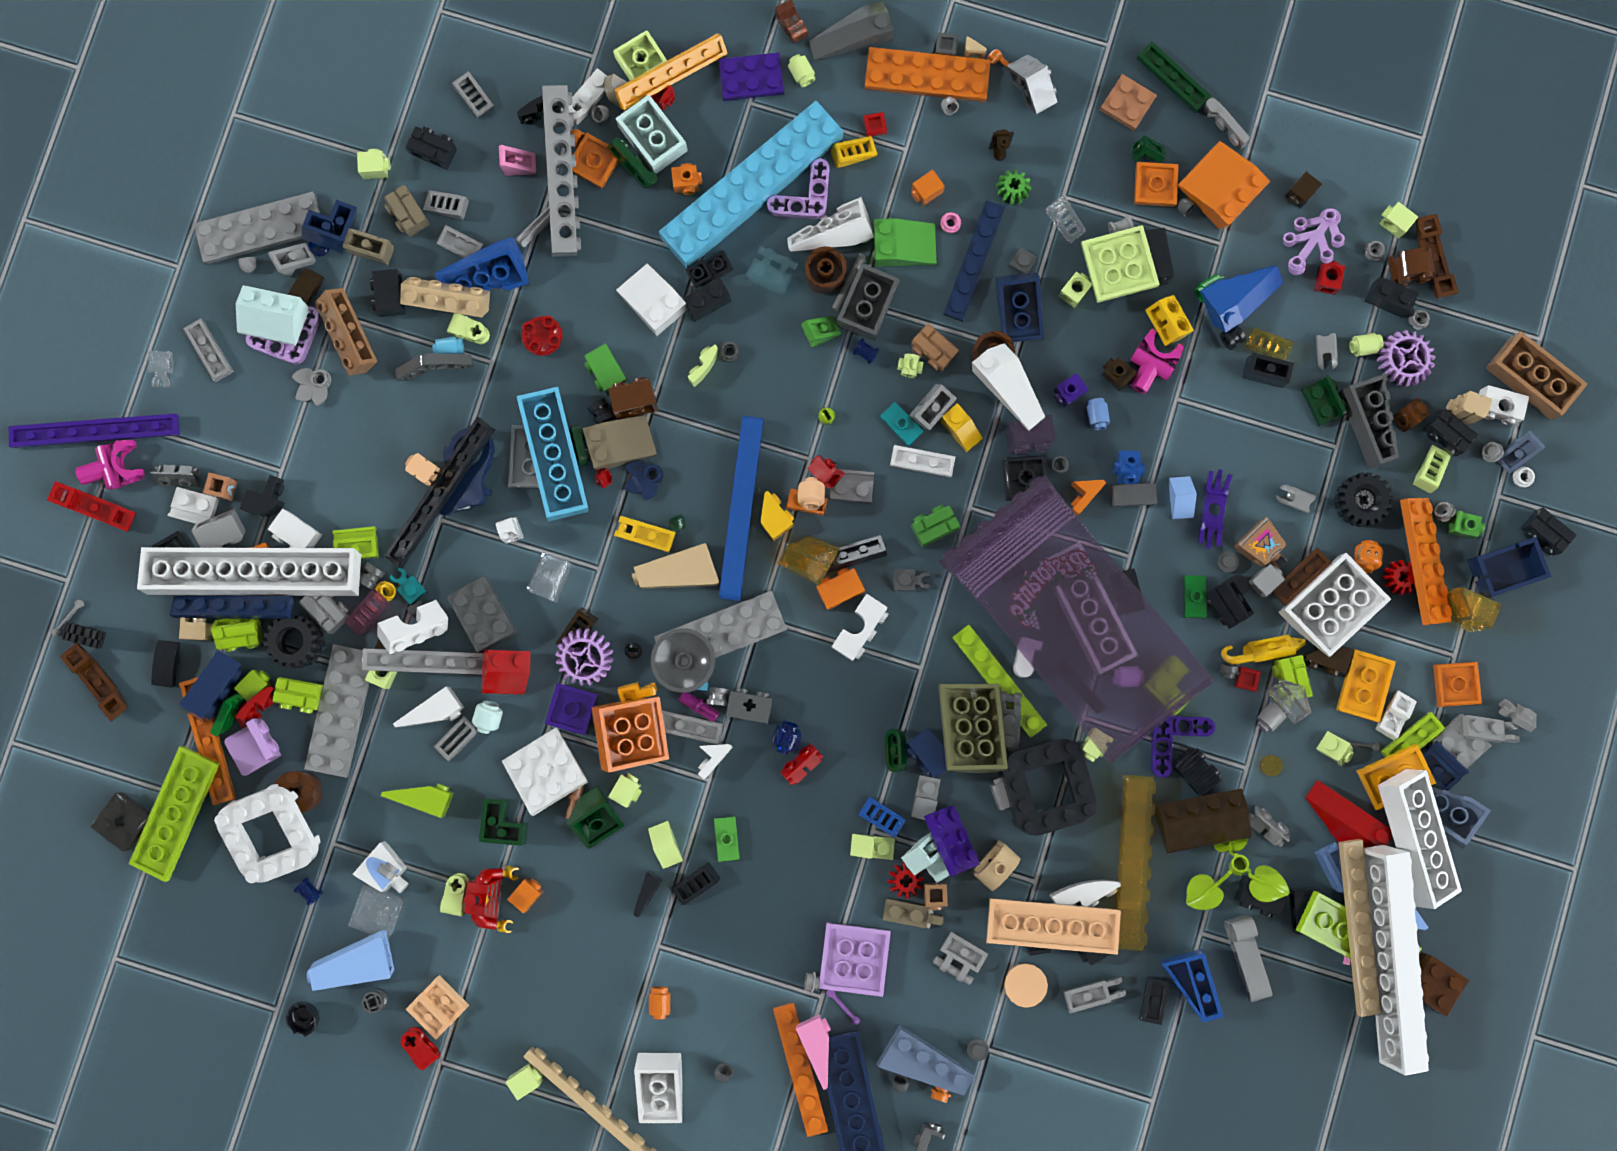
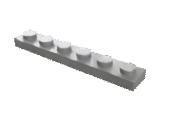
[362,648,483,675]

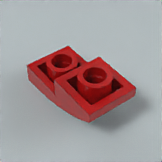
[236,686,274,726]

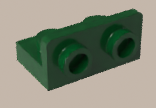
[1301,376,1347,427]

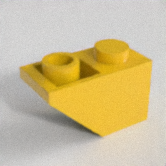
[761,491,794,541]

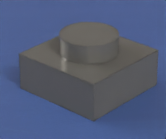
[935,32,958,56]
[1009,247,1038,274]

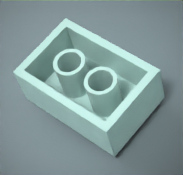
[616,95,688,174]

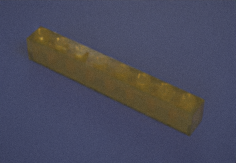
[1116,775,1156,951]

